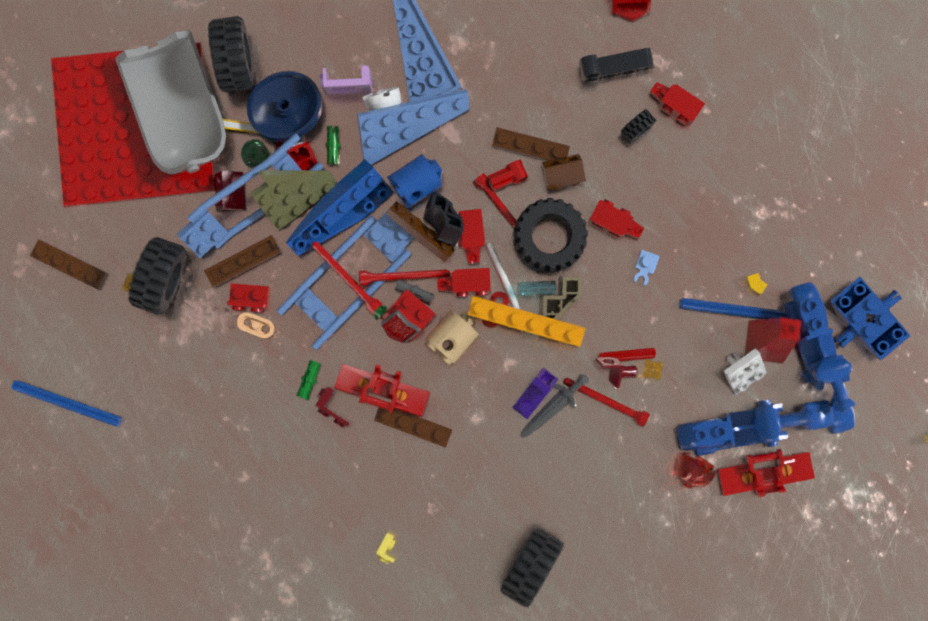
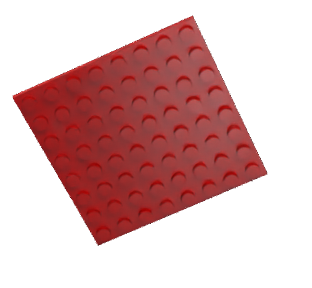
[51,42,215,207]

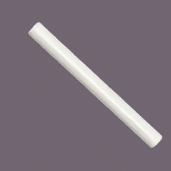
[485,242,521,309]

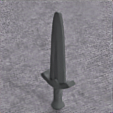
[520,374,589,438]

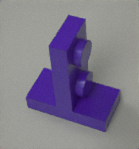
[512,367,558,419]

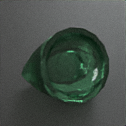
[241,139,269,169]

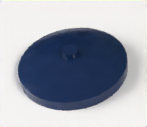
[247,71,323,142]

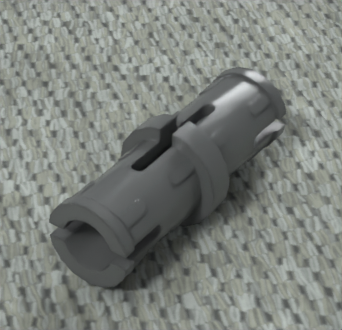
[395,280,434,305]

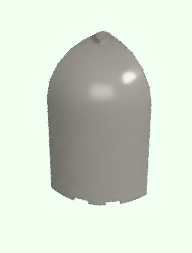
[115,30,226,174]

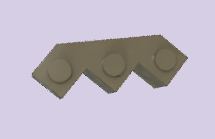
[520,276,582,334]

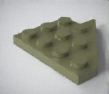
[250,170,337,230]

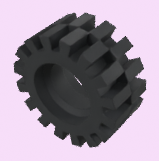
[621,109,657,143]

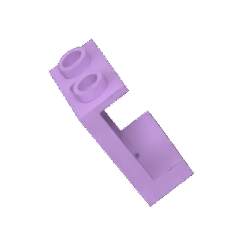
[320,66,372,95]

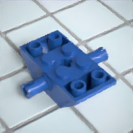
[830,276,911,361]

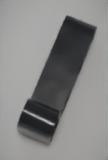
[579,48,655,83]

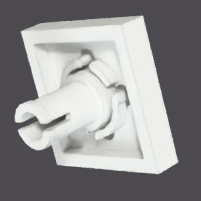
[724,349,767,395]

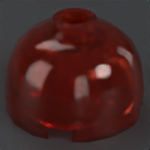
[677,452,717,489]

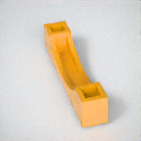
[468,295,586,347]

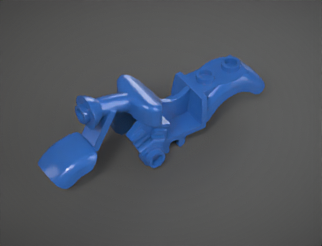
[784,282,856,434]
[677,399,834,456]

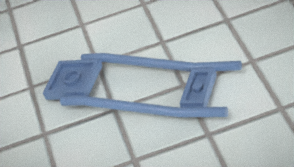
[177,133,324,258]
[276,209,414,350]

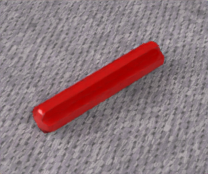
[599,348,656,363]

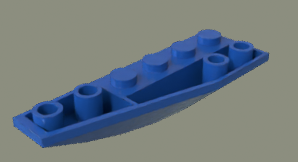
[286,159,394,256]

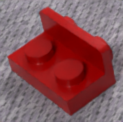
[227,283,270,313]

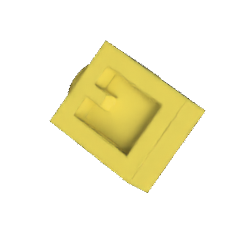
[376,532,396,564]

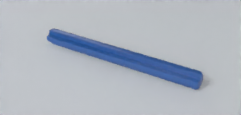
[680,298,787,319]
[11,380,121,427]

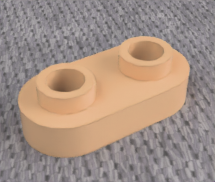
[237,312,275,339]

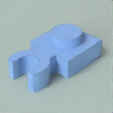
[633,250,660,286]

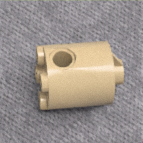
[424,310,479,365]

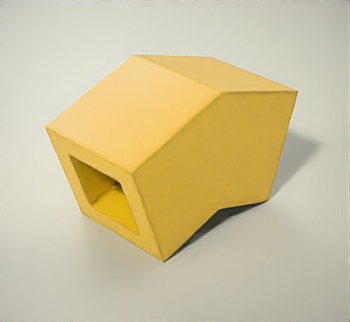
[745,273,768,295]

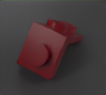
[315,386,351,428]

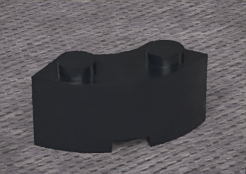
[423,192,464,246]

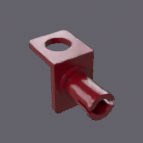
[596,357,638,388]

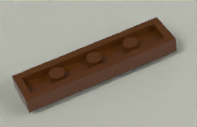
[492,127,570,161]
[385,201,455,263]
[204,235,281,288]
[30,239,108,290]
[374,407,452,448]

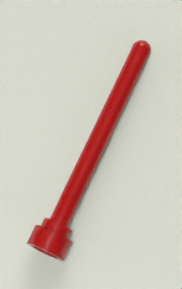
[472,173,536,246]
[312,241,382,314]
[359,269,451,286]
[563,378,650,427]

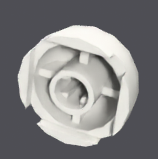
[362,87,402,111]

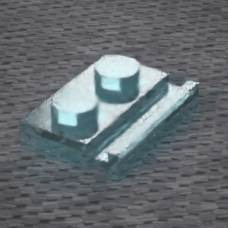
[517,281,557,296]

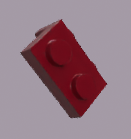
[213,171,244,211]

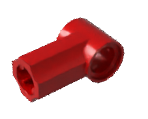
[488,159,529,191]

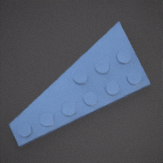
[393,0,462,102]
[357,89,470,164]

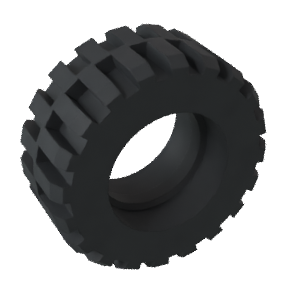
[208,16,254,93]
[513,198,588,273]
[128,237,187,315]
[500,528,564,607]

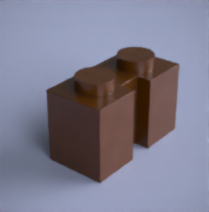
[542,154,586,190]

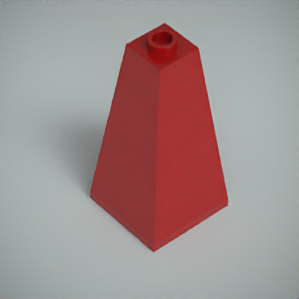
[744,318,801,364]

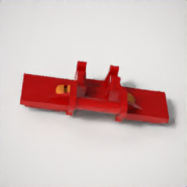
[334,364,430,417]
[718,449,815,497]

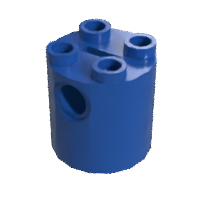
[387,154,443,209]

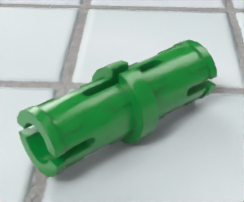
[325,126,340,165]
[296,360,321,400]

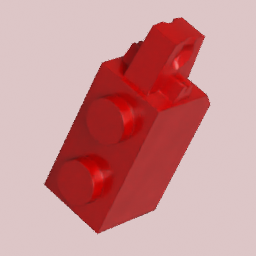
[650,82,705,126]
[588,199,644,239]
[458,209,485,264]
[437,268,491,297]

